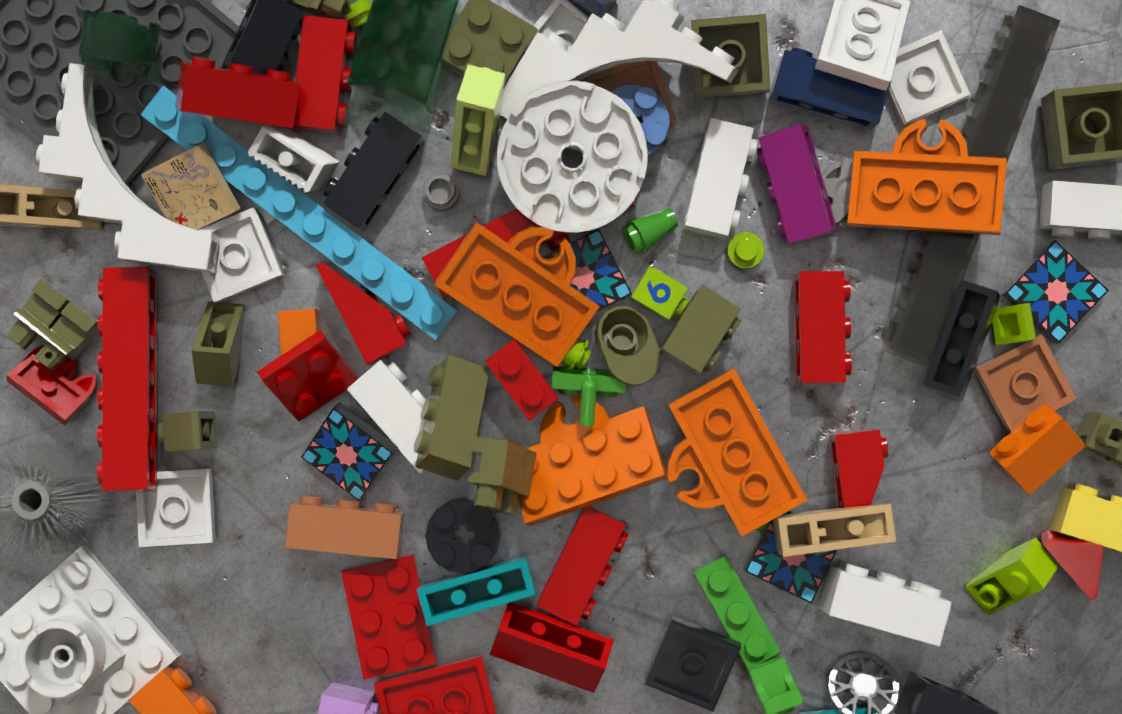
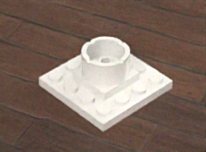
[0,545,181,714]

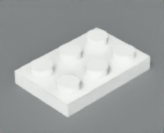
[815,0,910,91]

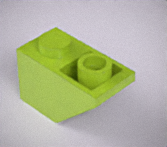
[965,537,1059,616]

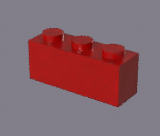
[294,15,357,136]
[175,57,300,128]
[794,271,852,384]
[536,506,629,626]
[489,602,614,693]

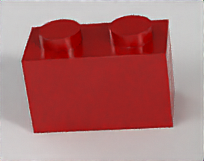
[485,339,559,421]

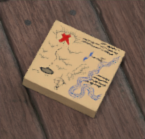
[141,142,240,230]

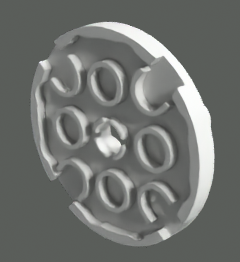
[497,81,648,233]

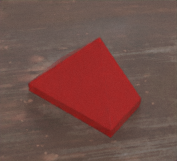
[1041,529,1104,601]

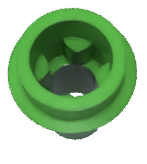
[621,208,678,254]

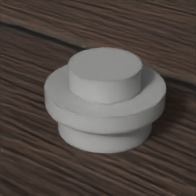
[422,173,459,210]

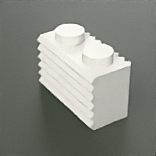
[248,124,339,193]

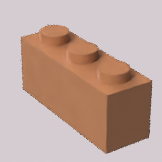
[285,496,405,559]

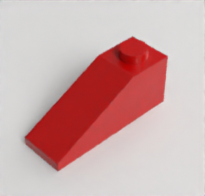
[315,262,411,365]
[829,429,888,508]

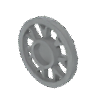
[828,652,899,714]

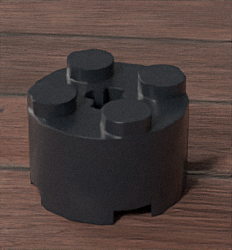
[425,496,502,574]

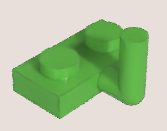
[552,366,626,426]

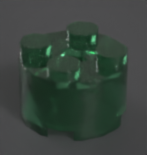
[78,10,161,78]

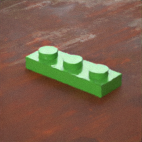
[693,554,781,668]

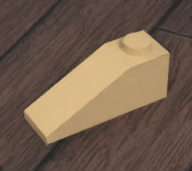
[0,184,102,230]
[773,503,896,557]

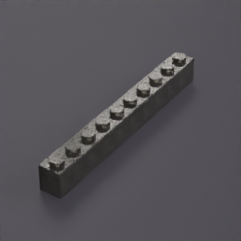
[881,5,1061,366]

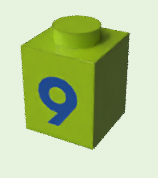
[629,265,689,322]

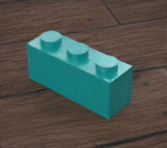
[417,555,537,626]

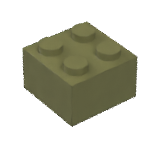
[436,0,538,88]
[691,14,770,98]
[1041,82,1122,171]
[659,284,742,375]

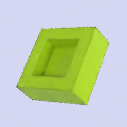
[992,303,1036,346]

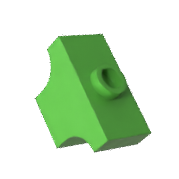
[746,656,804,714]

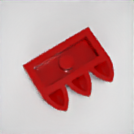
[7,344,96,426]

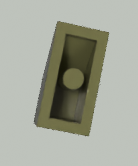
[192,302,245,386]
[158,411,217,452]

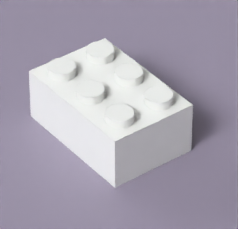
[817,560,952,646]

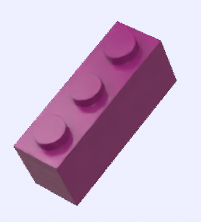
[757,124,838,244]

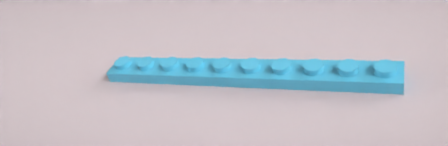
[140,86,458,340]

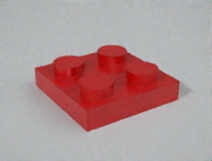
[258,330,358,422]

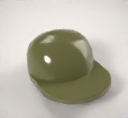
[594,306,661,385]

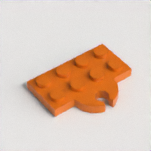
[847,119,1007,235]
[434,222,600,367]
[667,368,807,537]
[518,395,668,527]

